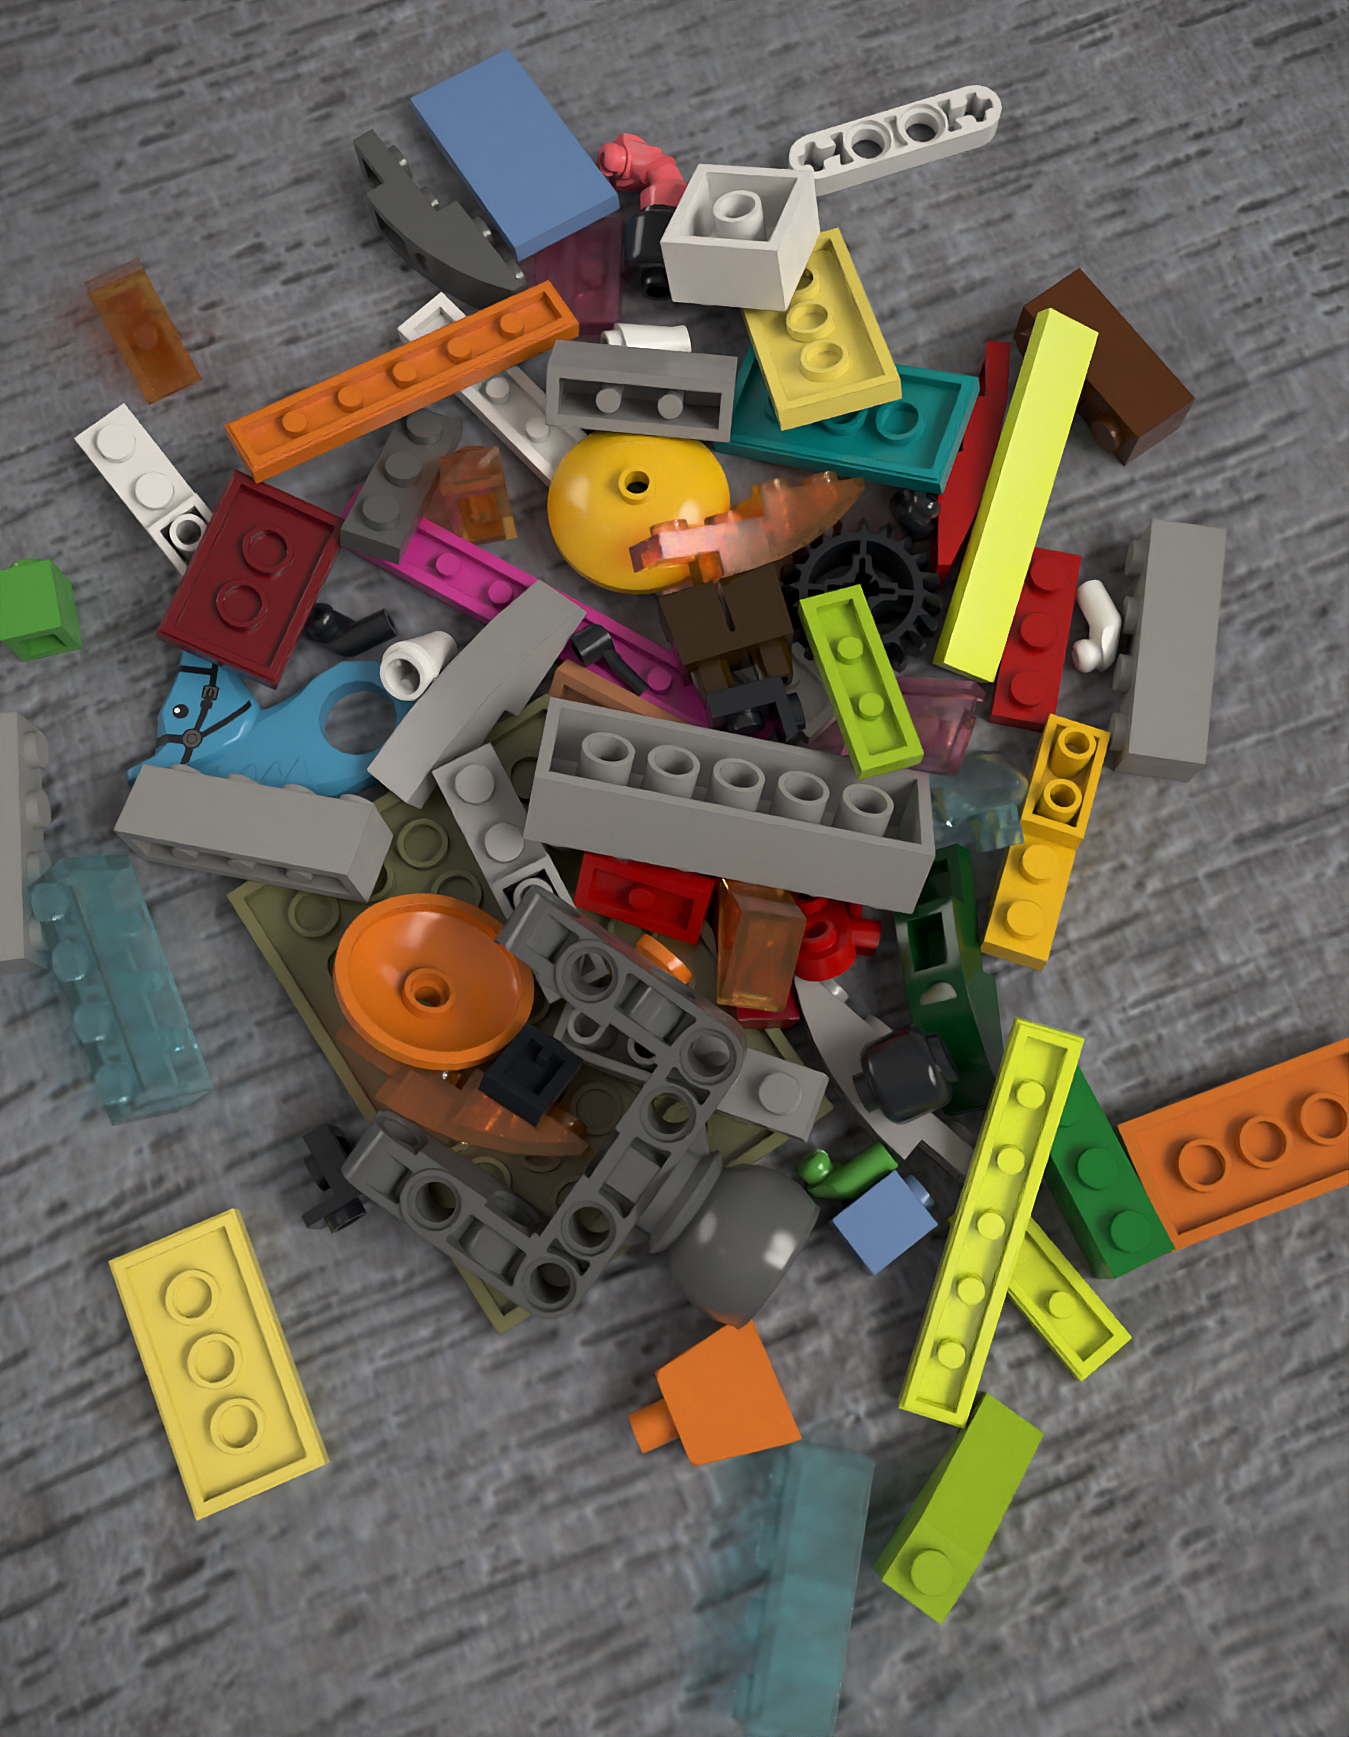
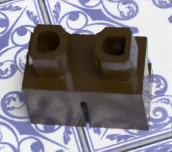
[658,563,794,709]

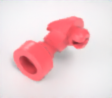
[597,133,688,210]

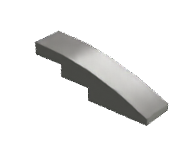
[367,579,587,809]

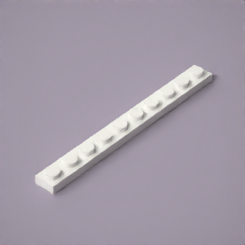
[397,292,836,745]

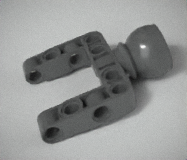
[341,884,820,1330]

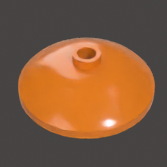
[333,893,534,1071]

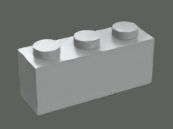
[545,340,738,442]

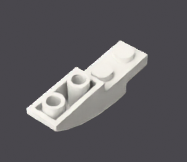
[74,403,213,577]

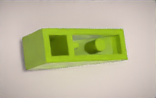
[873,1392,1044,1625]

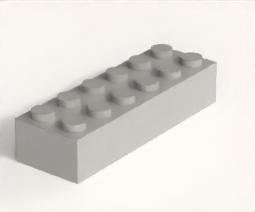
[523,697,935,914]

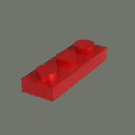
[988,547,1082,733]

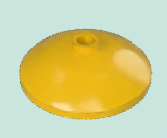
[547,430,731,595]

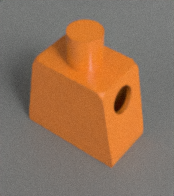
[628,1319,802,1467]

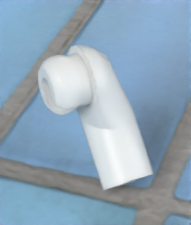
[1071,580,1122,673]

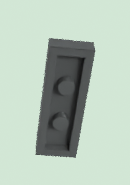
[340,408,463,565]

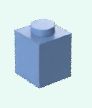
[827,1170,938,1276]

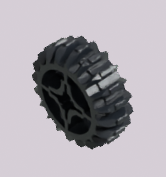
[780,517,943,674]

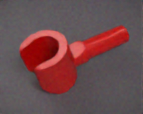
[846,902,882,957]

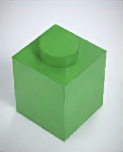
[0,558,83,662]

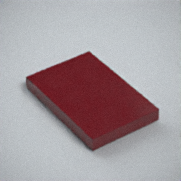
[156,469,345,690]

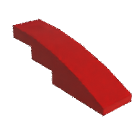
[930,341,1011,589]

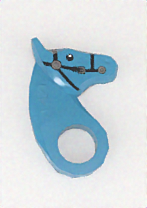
[125,650,417,799]

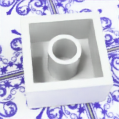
[660,164,820,312]

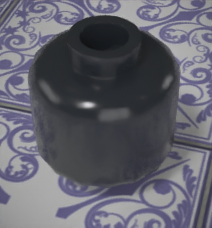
[621,204,676,301]
[852,1024,960,1125]

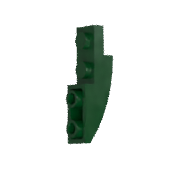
[894,843,1004,1116]

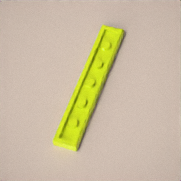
[932,308,1099,683]
[898,1016,1085,1429]

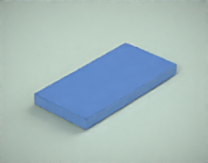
[410,48,620,262]

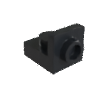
[705,674,806,746]
[478,1022,584,1128]
[301,1123,370,1233]

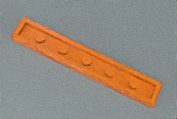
[224,280,579,484]

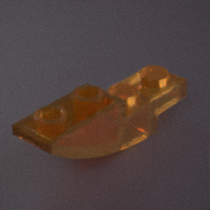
[629,471,865,586]
[335,1020,593,1161]

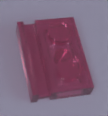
[535,217,624,335]
[841,676,986,777]

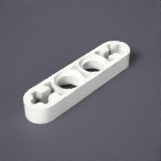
[788,85,1002,196]

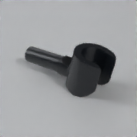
[571,624,649,697]

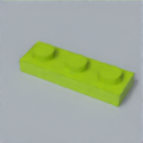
[797,584,924,781]

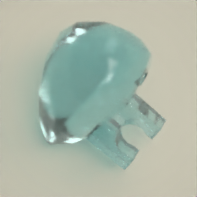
[929,749,1029,854]

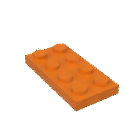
[1112,1037,1349,1253]

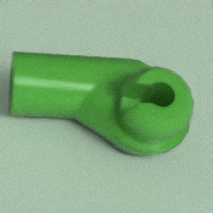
[797,1139,899,1200]

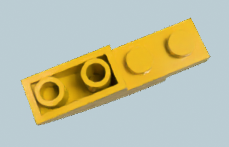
[980,714,1111,972]

